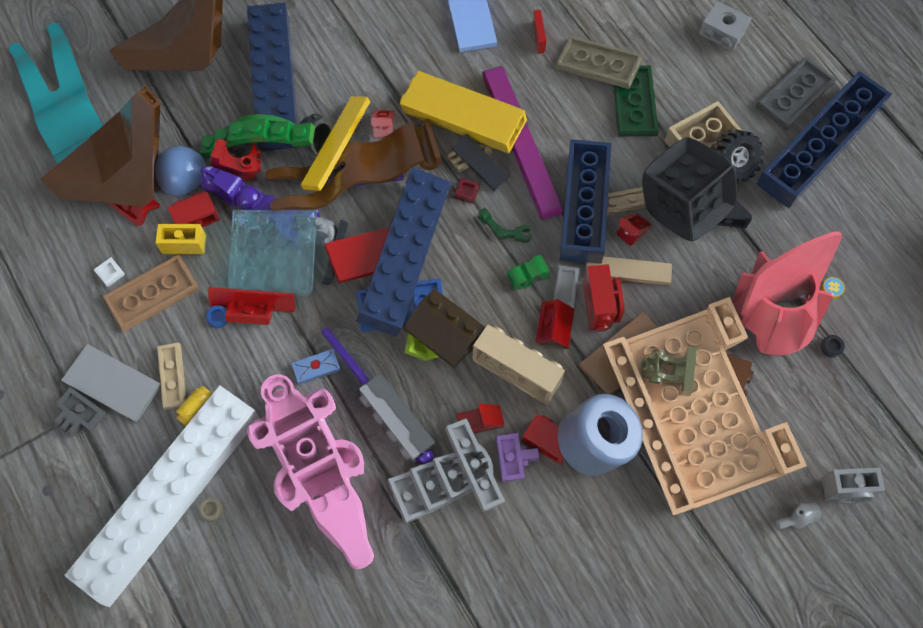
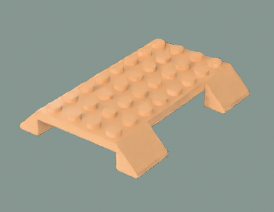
[603,297,807,516]

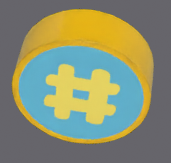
[821,277,845,299]

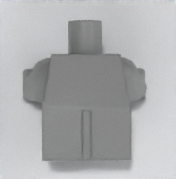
[301,217,337,246]

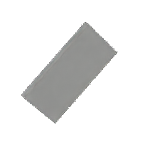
[61,344,161,423]

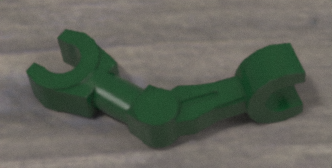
[477,207,531,243]

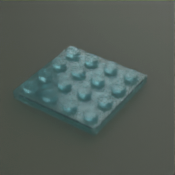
[227,210,317,296]

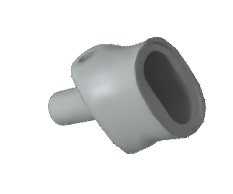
[776,502,821,530]

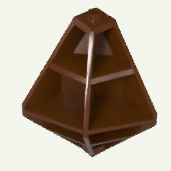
[110,0,223,72]
[40,86,161,207]

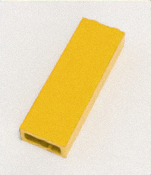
[400,71,527,154]

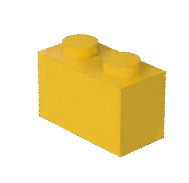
[156,224,206,254]

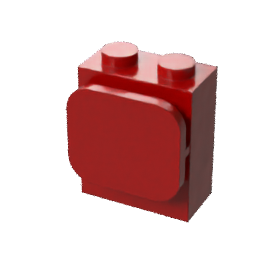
[582,264,625,332]

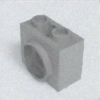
[699,1,752,51]
[821,468,885,503]

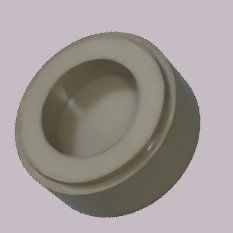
[199,497,224,522]

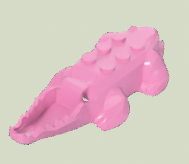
[247,374,374,570]

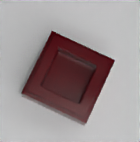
[454,178,480,204]

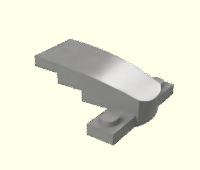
[387,418,505,524]

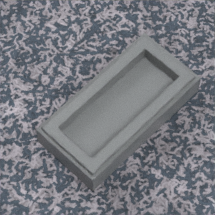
[553,265,580,308]

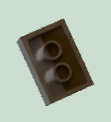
[403,288,486,368]

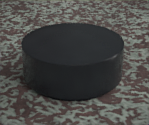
[820,335,845,358]

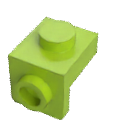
[404,333,438,361]

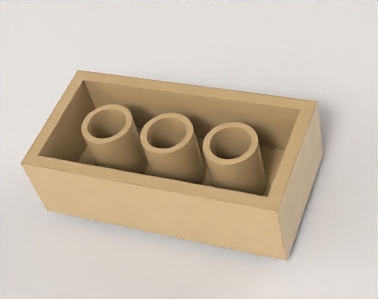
[473,325,565,405]

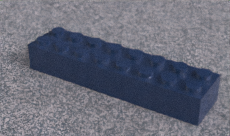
[247,2,300,152]
[756,71,892,209]
[356,167,451,337]

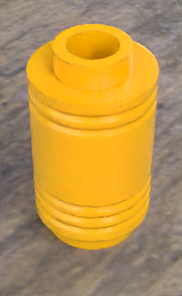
[176,385,212,426]

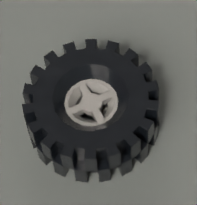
[711,129,764,183]

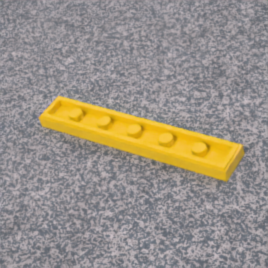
[301,96,370,191]

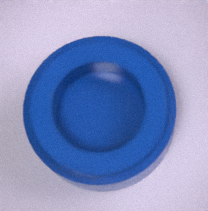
[206,306,228,328]

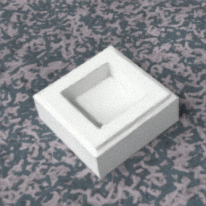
[94,258,125,287]

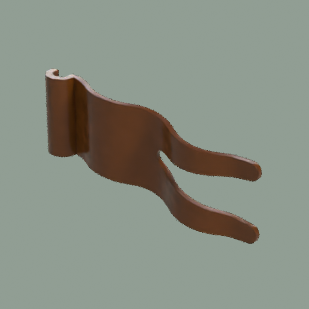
[265,119,441,212]

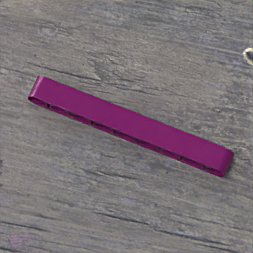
[482,66,562,221]

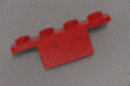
[208,287,295,325]

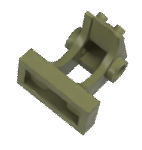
[641,346,697,396]

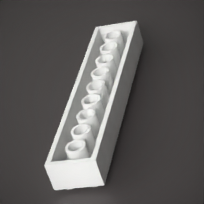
[64,386,260,607]

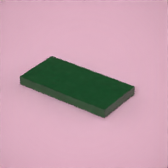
[613,65,659,137]

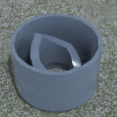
[557,394,643,476]

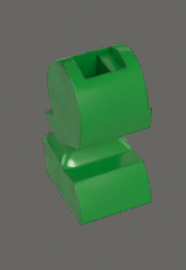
[506,255,550,290]

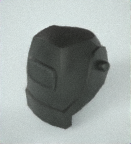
[299,114,333,157]

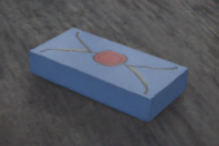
[291,349,341,385]

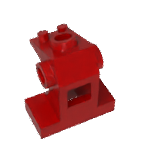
[211,139,261,181]

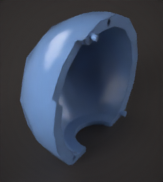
[155,146,206,196]

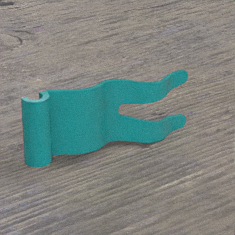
[9,23,103,164]

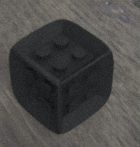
[642,137,737,241]

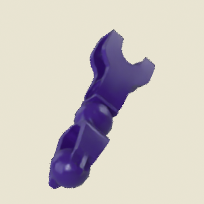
[200,167,321,249]

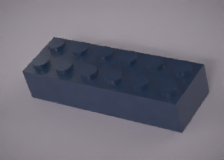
[559,139,612,264]

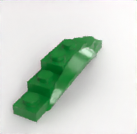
[200,114,315,157]

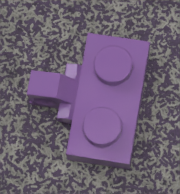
[496,433,539,483]

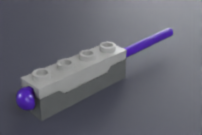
[321,327,435,465]

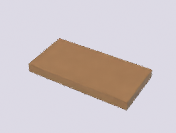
[102,254,200,332]
[579,312,658,395]

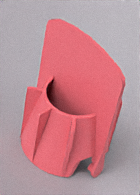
[732,232,842,356]

